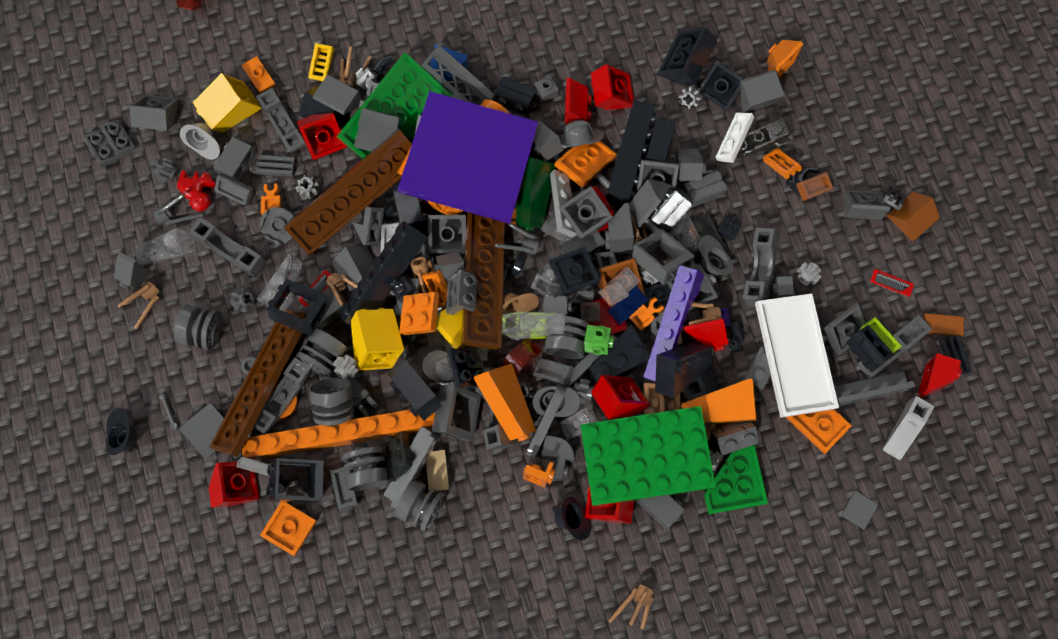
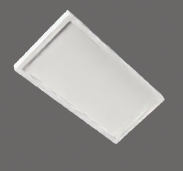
[755,294,839,418]

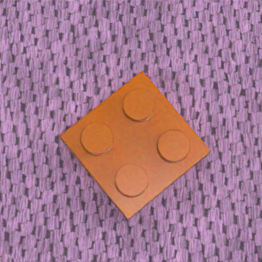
[399,292,439,335]
[260,502,317,556]

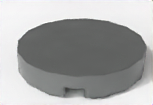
[259,207,295,244]

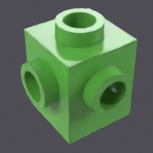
[584,325,614,355]

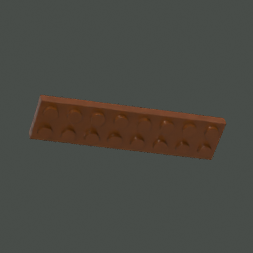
[283,129,412,255]
[461,212,505,350]
[209,310,307,457]

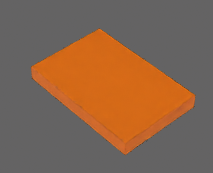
[554,141,617,188]
[786,409,852,454]

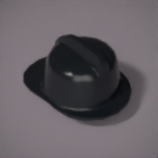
[106,408,137,455]
[552,496,591,541]

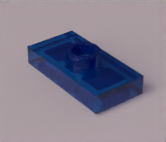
[606,285,648,325]

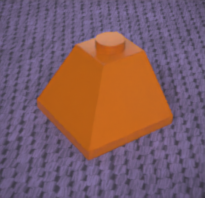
[767,40,803,79]

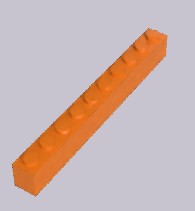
[242,410,435,460]

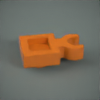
[261,183,281,215]
[628,297,664,331]

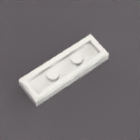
[715,112,754,163]

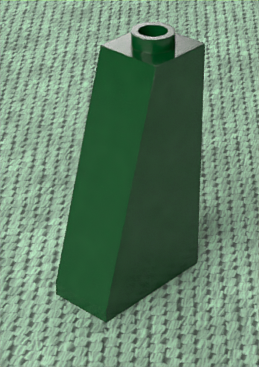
[516,158,556,232]

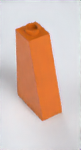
[474,364,536,442]
[681,379,757,424]

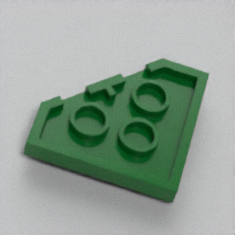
[704,445,768,515]

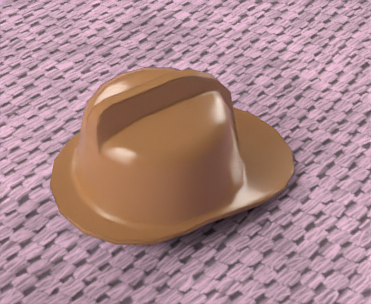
[502,293,539,324]

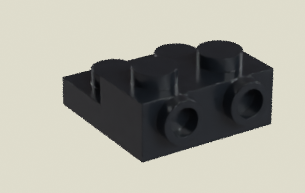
[549,247,601,296]

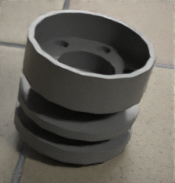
[174,305,222,351]
[544,316,589,359]
[296,328,349,378]
[308,377,355,426]
[341,447,389,491]
[394,479,445,532]

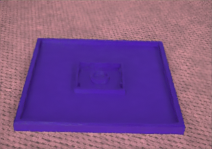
[398,91,538,224]

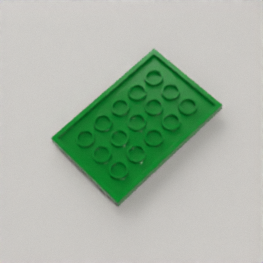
[336,52,452,182]
[580,406,716,506]

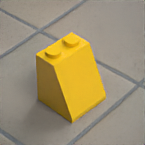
[193,73,262,133]
[351,308,404,371]
[436,309,468,349]

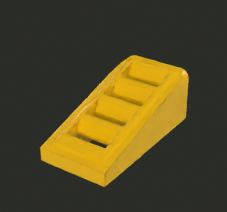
[308,43,335,82]

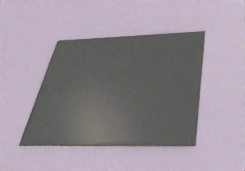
[841,491,878,530]

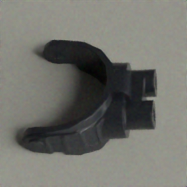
[786,167,819,201]

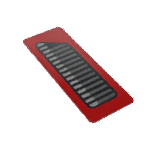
[870,269,914,297]
[298,270,331,307]

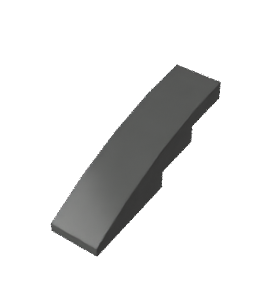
[857,315,932,379]

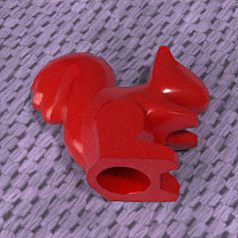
[177,170,215,212]

